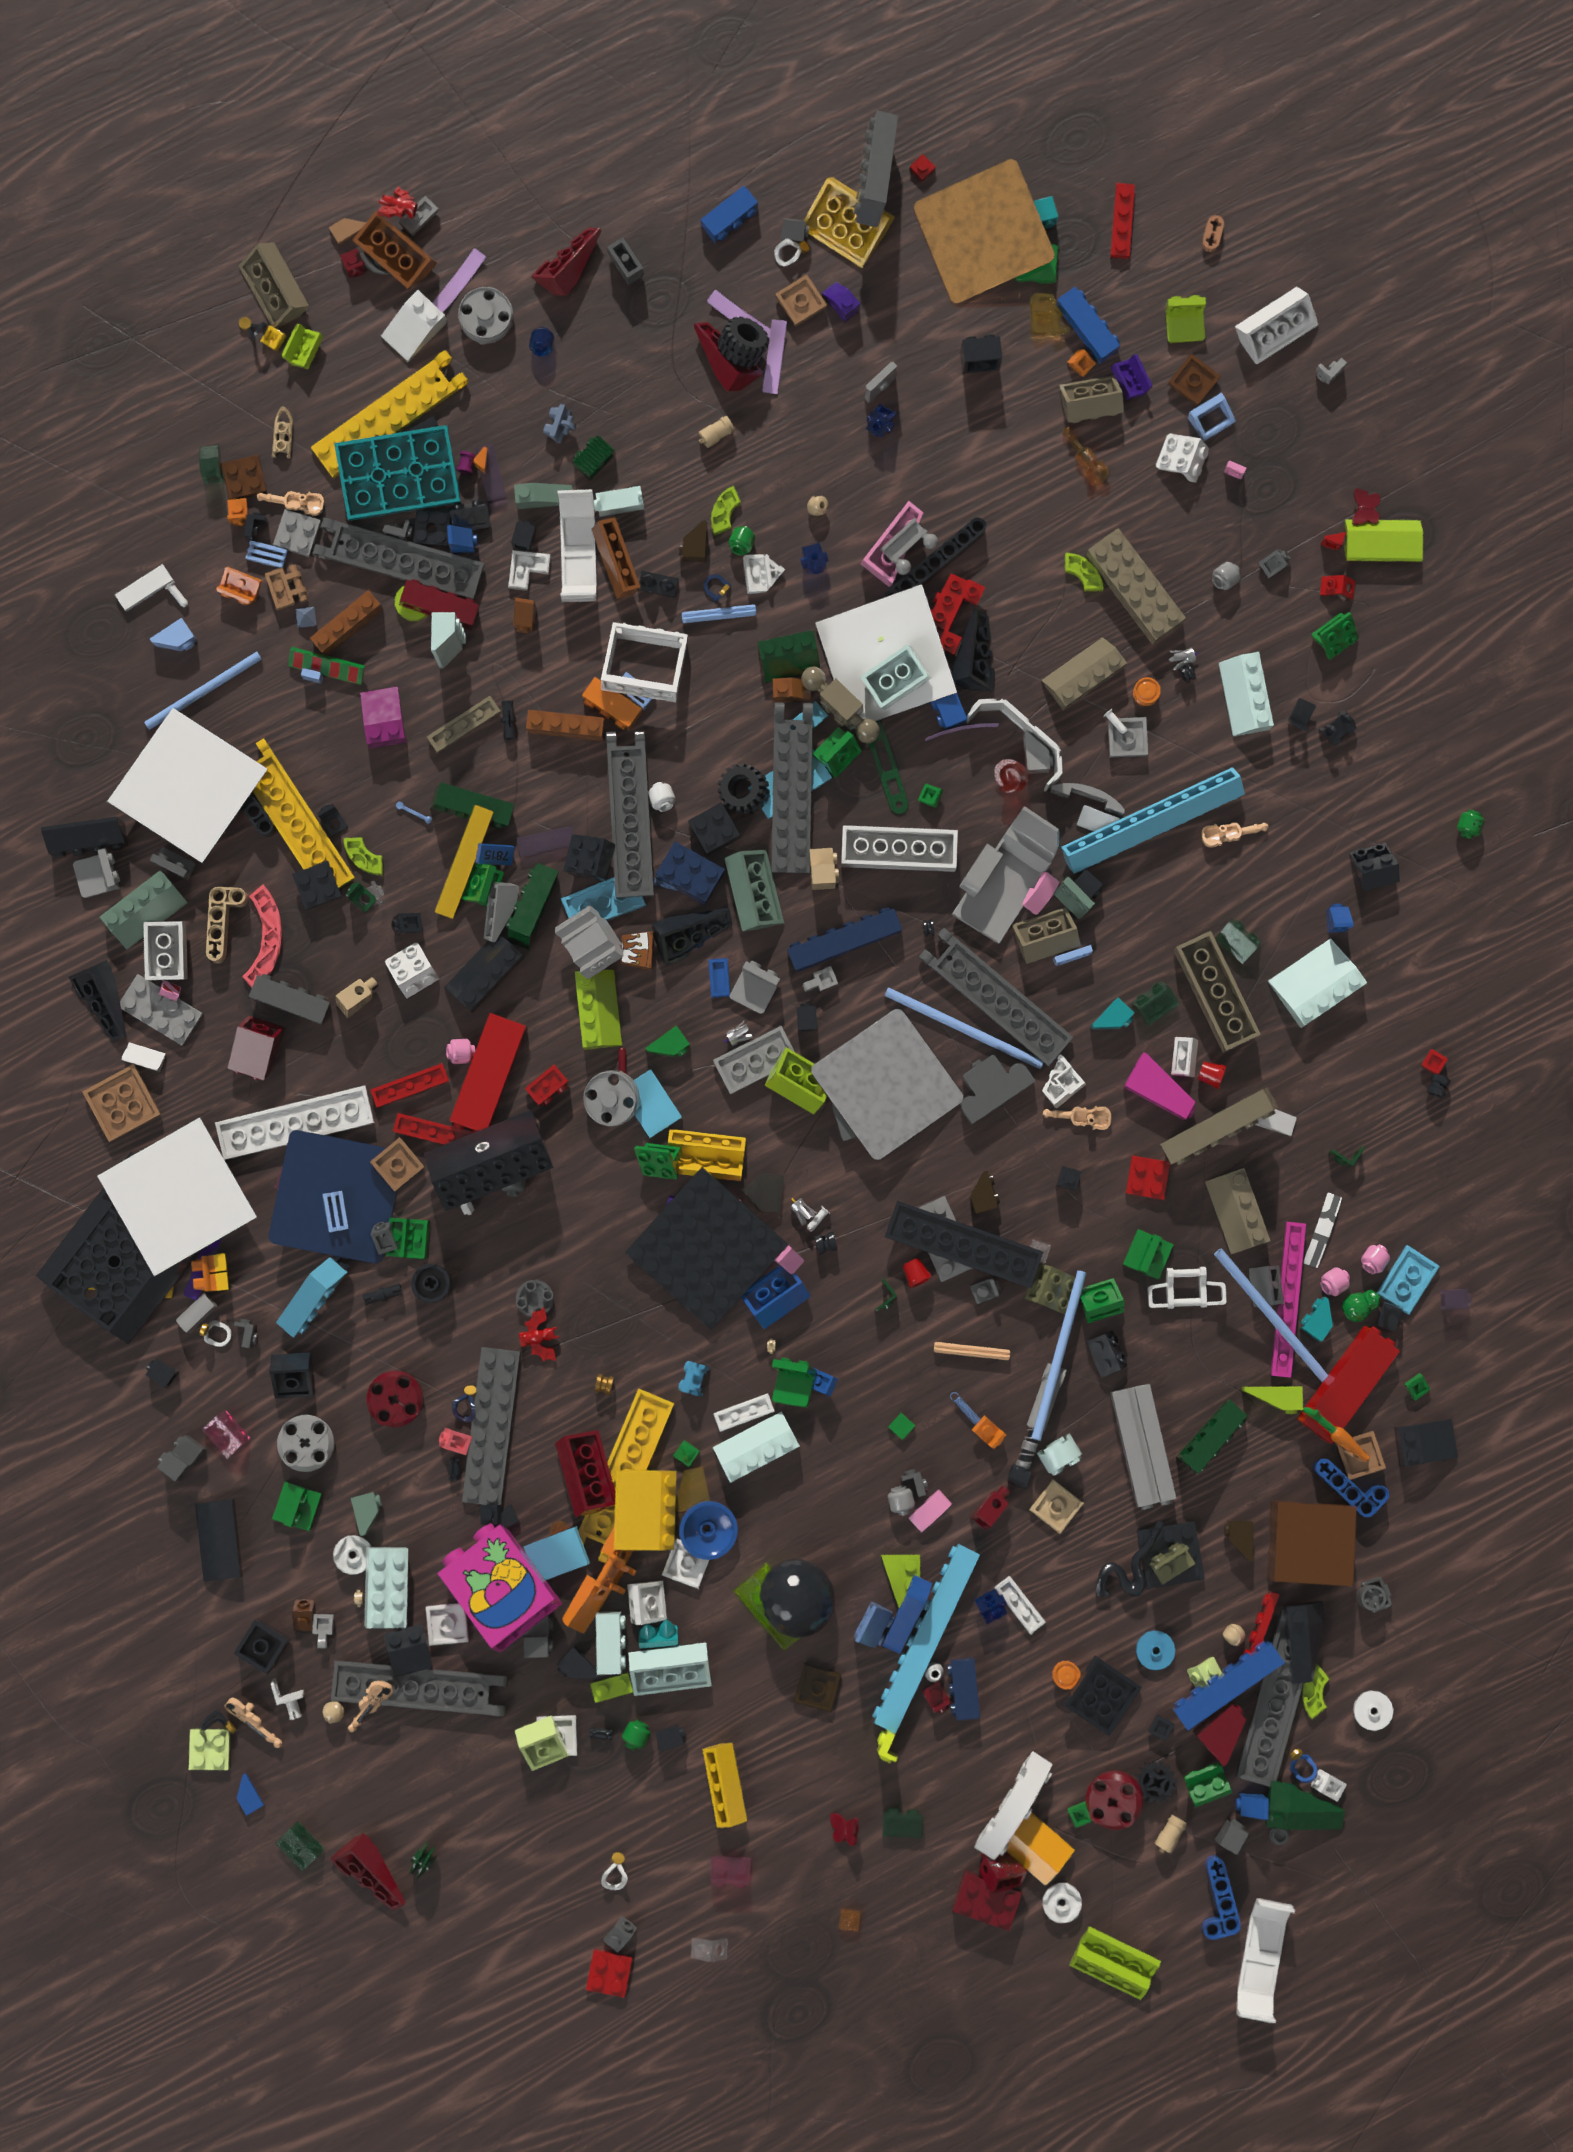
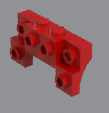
[930,573,985,656]

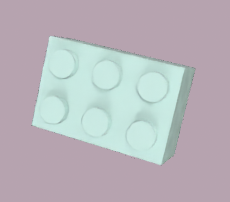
[860,644,932,711]
[596,1611,626,1675]

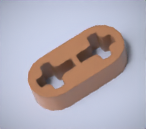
[1202,215,1224,252]

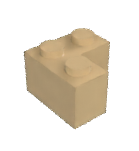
[810,848,839,890]

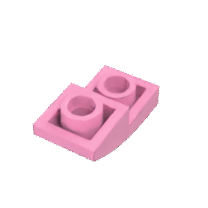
[1022,872,1060,915]
[909,1490,952,1532]

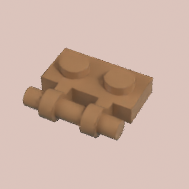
[265,565,308,611]

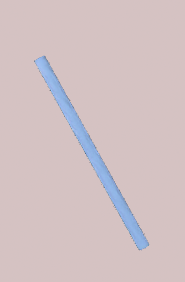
[884,987,1043,1069]
[1214,1249,1328,1383]
[1031,1271,1087,1441]

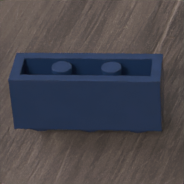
[947,1657,980,1720]

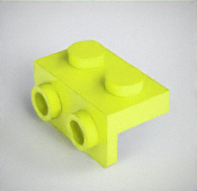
[877,1729,898,1763]

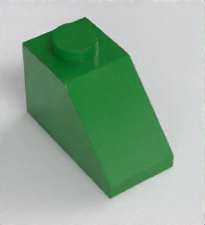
[645,1026,690,1057]

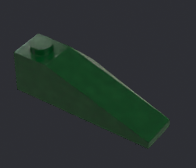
[1265,1780,1345,1830]

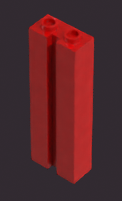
[449,1013,527,1133]
[1296,1326,1400,1444]

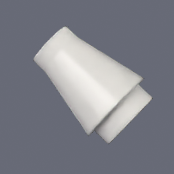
[924,1662,944,1682]

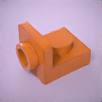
[227,498,249,526]
[972,1415,1006,1449]

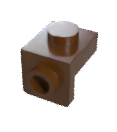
[292,1599,315,1631]

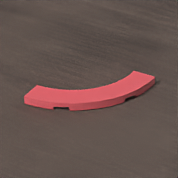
[242,884,282,987]

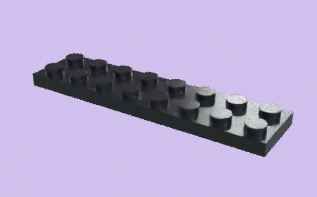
[884,1201,1043,1289]

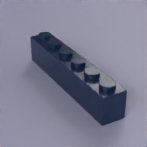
[787,907,903,973]

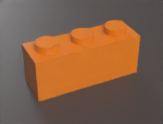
[582,677,642,731]

